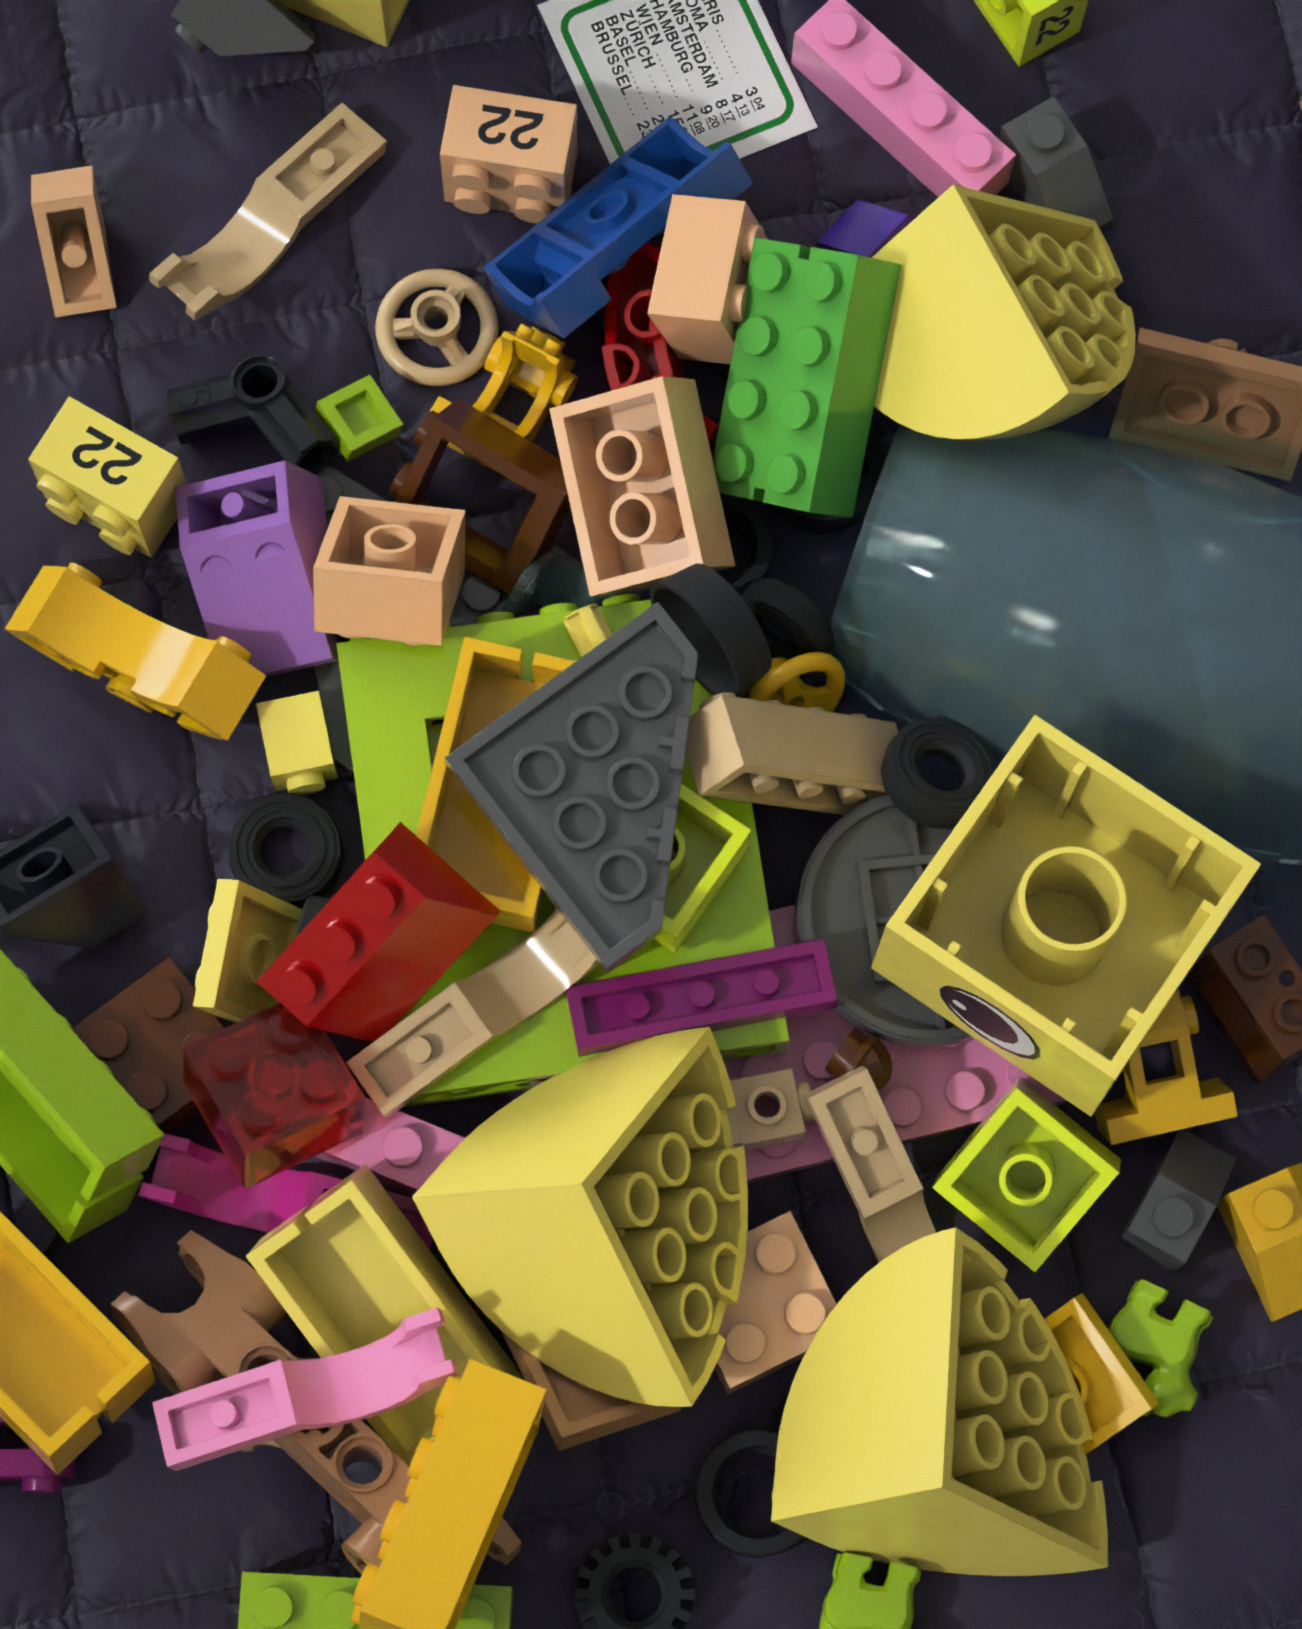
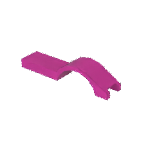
[138,1133,433,1250]

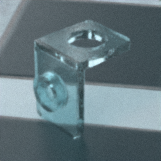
[501,545,612,615]

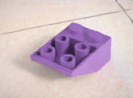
[175,460,339,677]

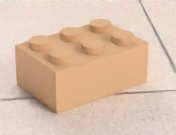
[549,376,736,597]

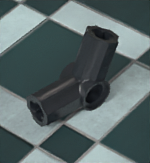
[166,353,340,474]

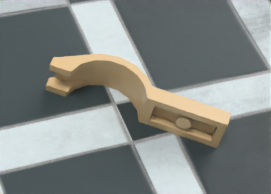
[149,103,387,321]
[346,907,600,1117]
[804,1066,937,1263]

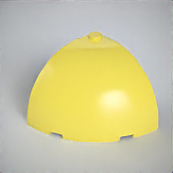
[872,184,1136,440]
[412,1027,748,1407]
[771,1227,1108,1576]

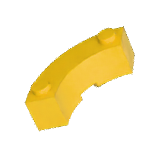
[5,562,267,741]

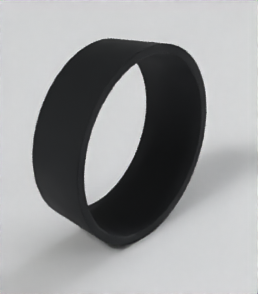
[650,563,772,697]

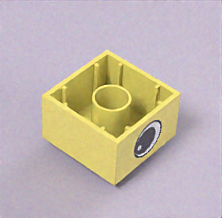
[871,715,1261,1117]

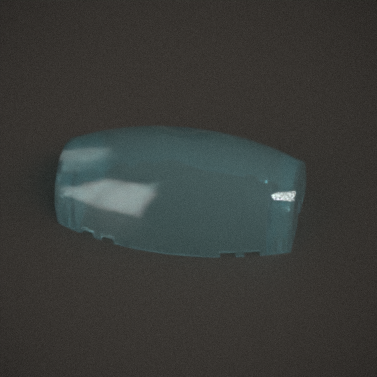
[830,424,1302,865]

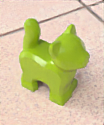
[1108,1279,1213,1418]
[819,1552,921,1629]

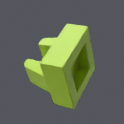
[315,375,404,462]

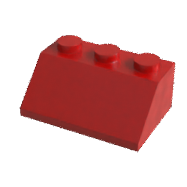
[257,822,501,1042]

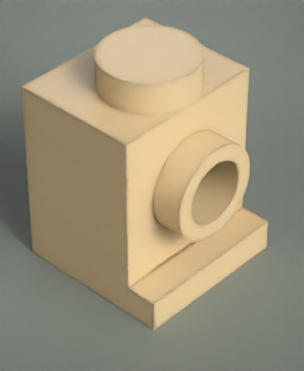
[726,1069,815,1151]

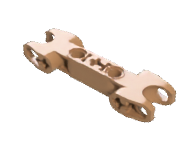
[111,1230,522,1574]

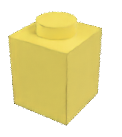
[256,691,338,795]

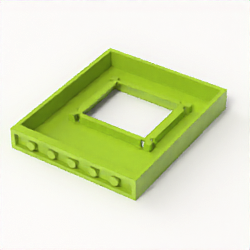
[336,594,789,1108]

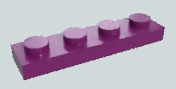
[566,939,838,1057]

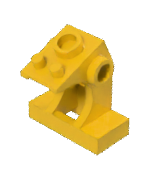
[430,323,578,484]
[1094,989,1238,1145]

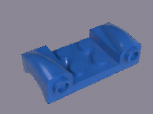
[483,116,753,338]

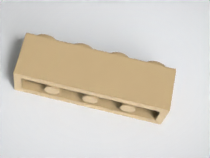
[685,692,899,815]

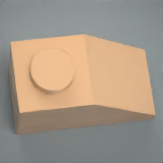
[31,165,117,318]

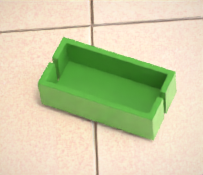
[713,237,901,518]

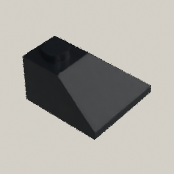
[0,803,147,949]

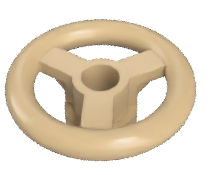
[375,268,499,386]

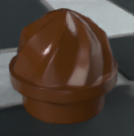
[825,1028,892,1091]

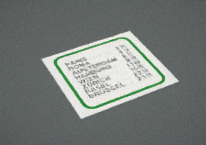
[537,0,818,164]

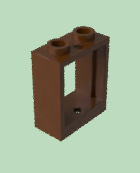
[389,398,571,597]
[1186,914,1302,1085]

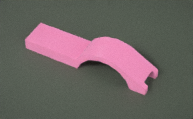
[152,1308,459,1471]

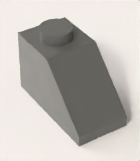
[171,0,316,56]
[999,96,1113,229]
[1118,1129,1237,1272]

